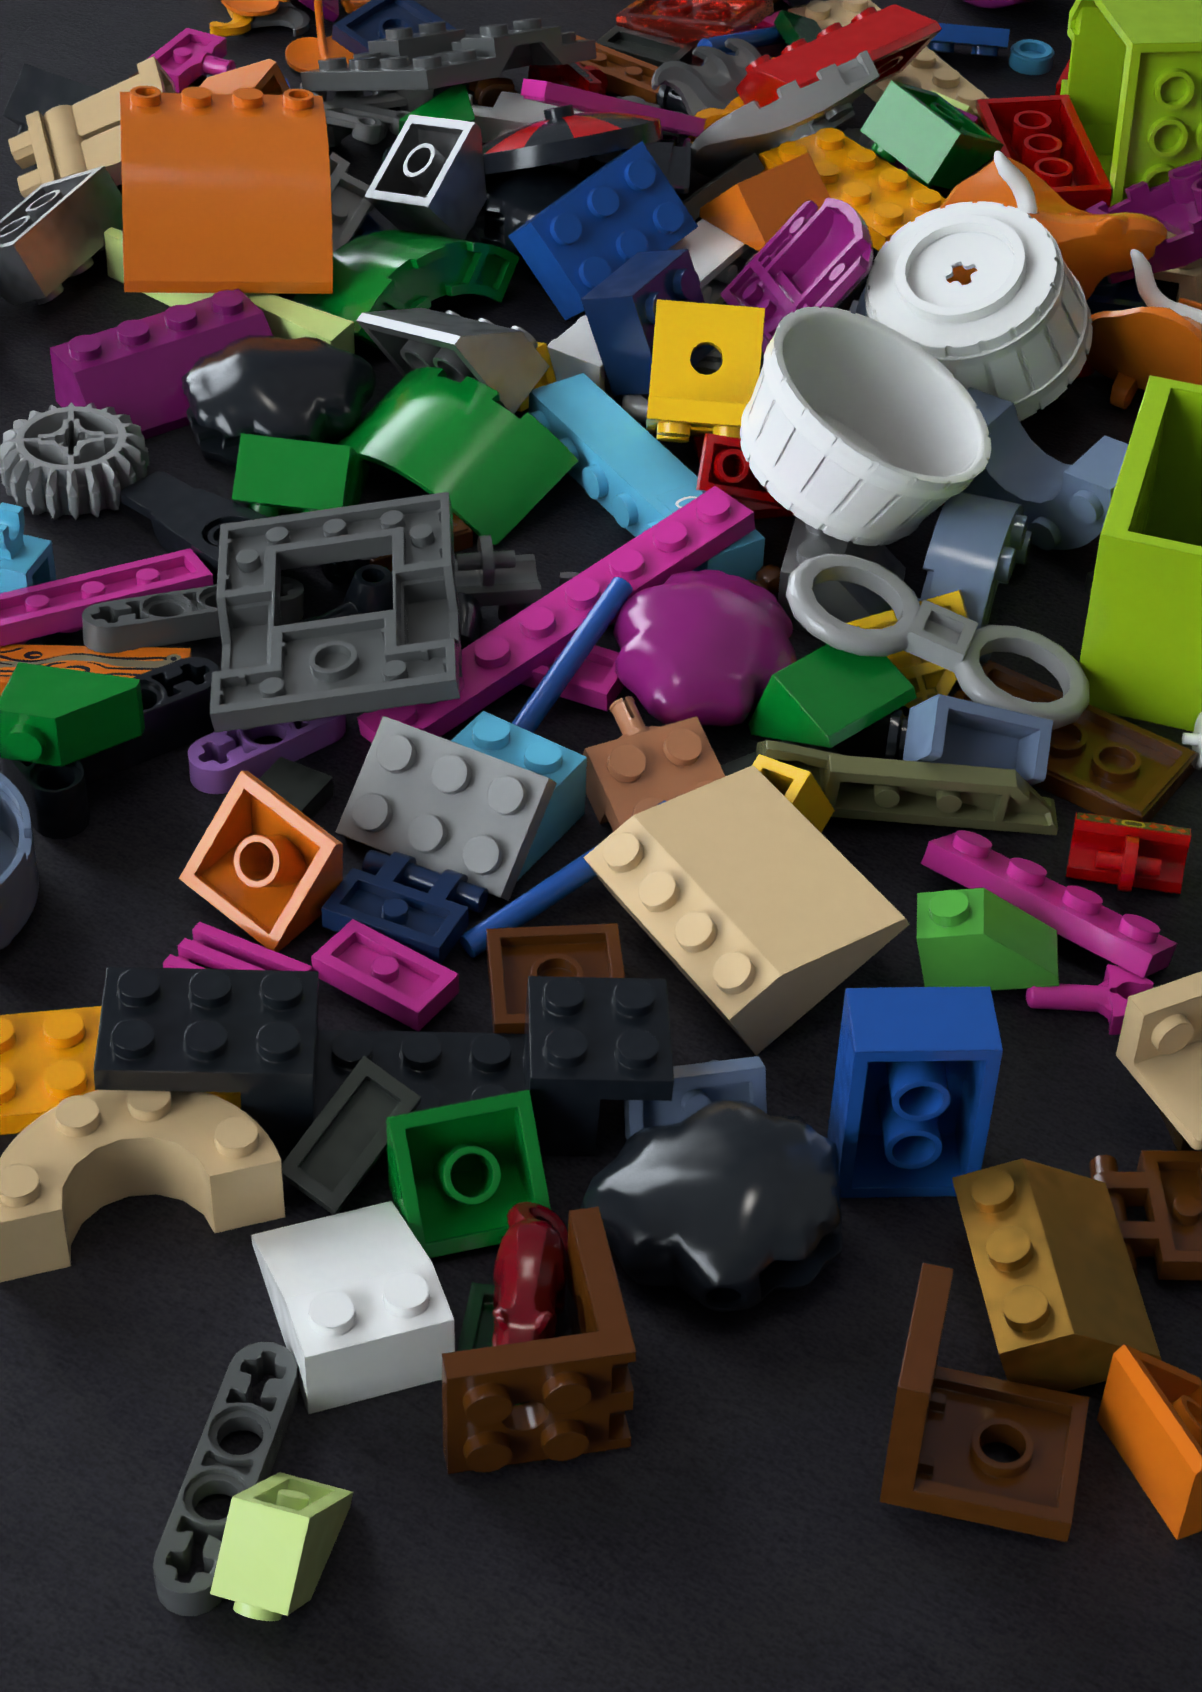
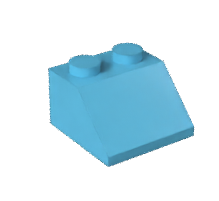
[451,711,587,881]

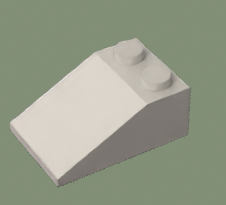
[251,1201,455,1414]

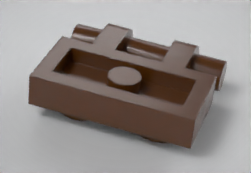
[1089,1150,1202,1280]

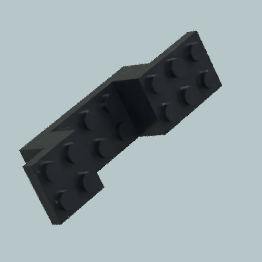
[93,967,674,1156]

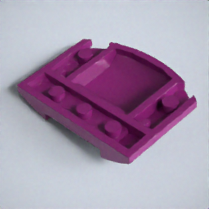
[720,198,874,354]

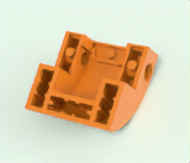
[120,86,333,294]

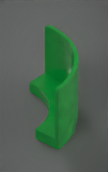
[292,230,520,352]
[336,367,579,546]

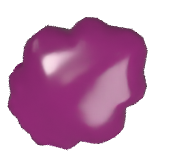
[613,569,797,727]

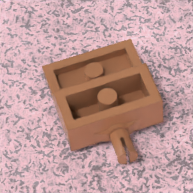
[583,696,725,832]

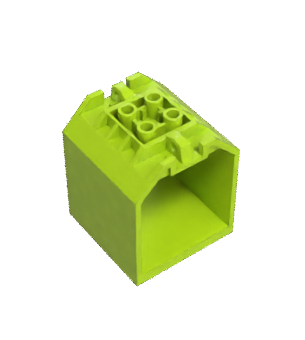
[1060,0,1202,207]
[1079,375,1202,732]

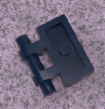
[321,850,489,964]

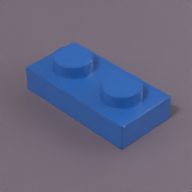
[928,23,1010,57]

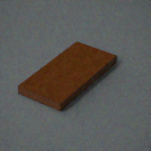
[952,660,1199,823]

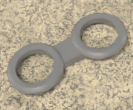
[786,554,1090,730]

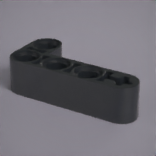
[1,657,220,839]

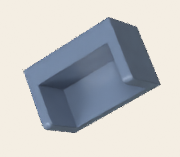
[903,694,1053,786]

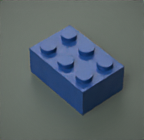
[508,141,698,320]
[828,986,1003,1198]

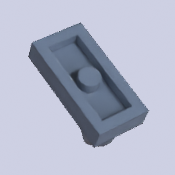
[624,1056,767,1140]

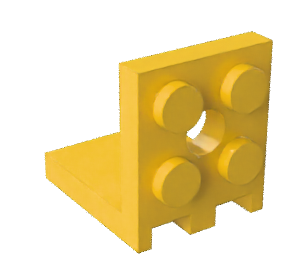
[646,299,765,443]

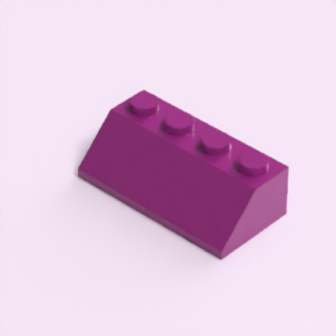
[50,289,273,439]

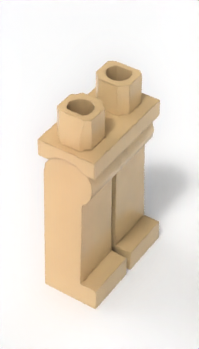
[8,56,176,198]

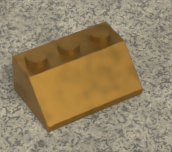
[952,1158,1162,1392]

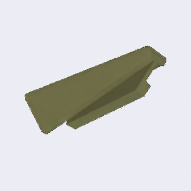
[756,740,1058,835]

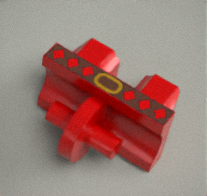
[1066,812,1191,894]

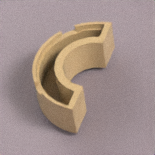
[0,1090,285,1283]

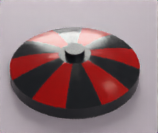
[482,105,663,174]

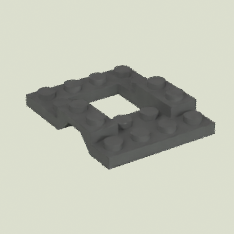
[301,18,597,91]
[210,492,462,733]

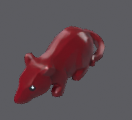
[491,1201,568,1346]

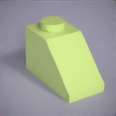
[210,1472,353,1621]

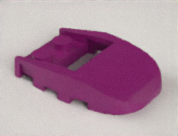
[1085,160,1202,284]

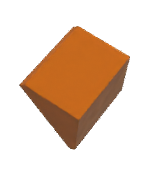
[699,152,830,252]
[179,770,343,952]
[1097,1344,1202,1540]

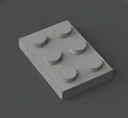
[335,716,557,901]

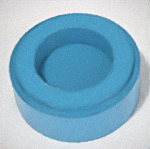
[1009,39,1054,75]

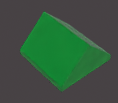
[748,626,917,748]
[386,1090,551,1258]

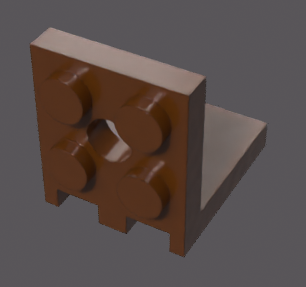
[442,1206,636,1474]
[879,1263,1089,1542]

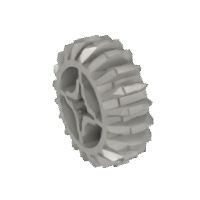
[0,402,149,520]

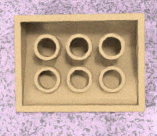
[583,765,910,1056]

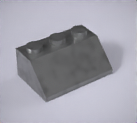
[0,166,123,305]
[356,308,550,414]

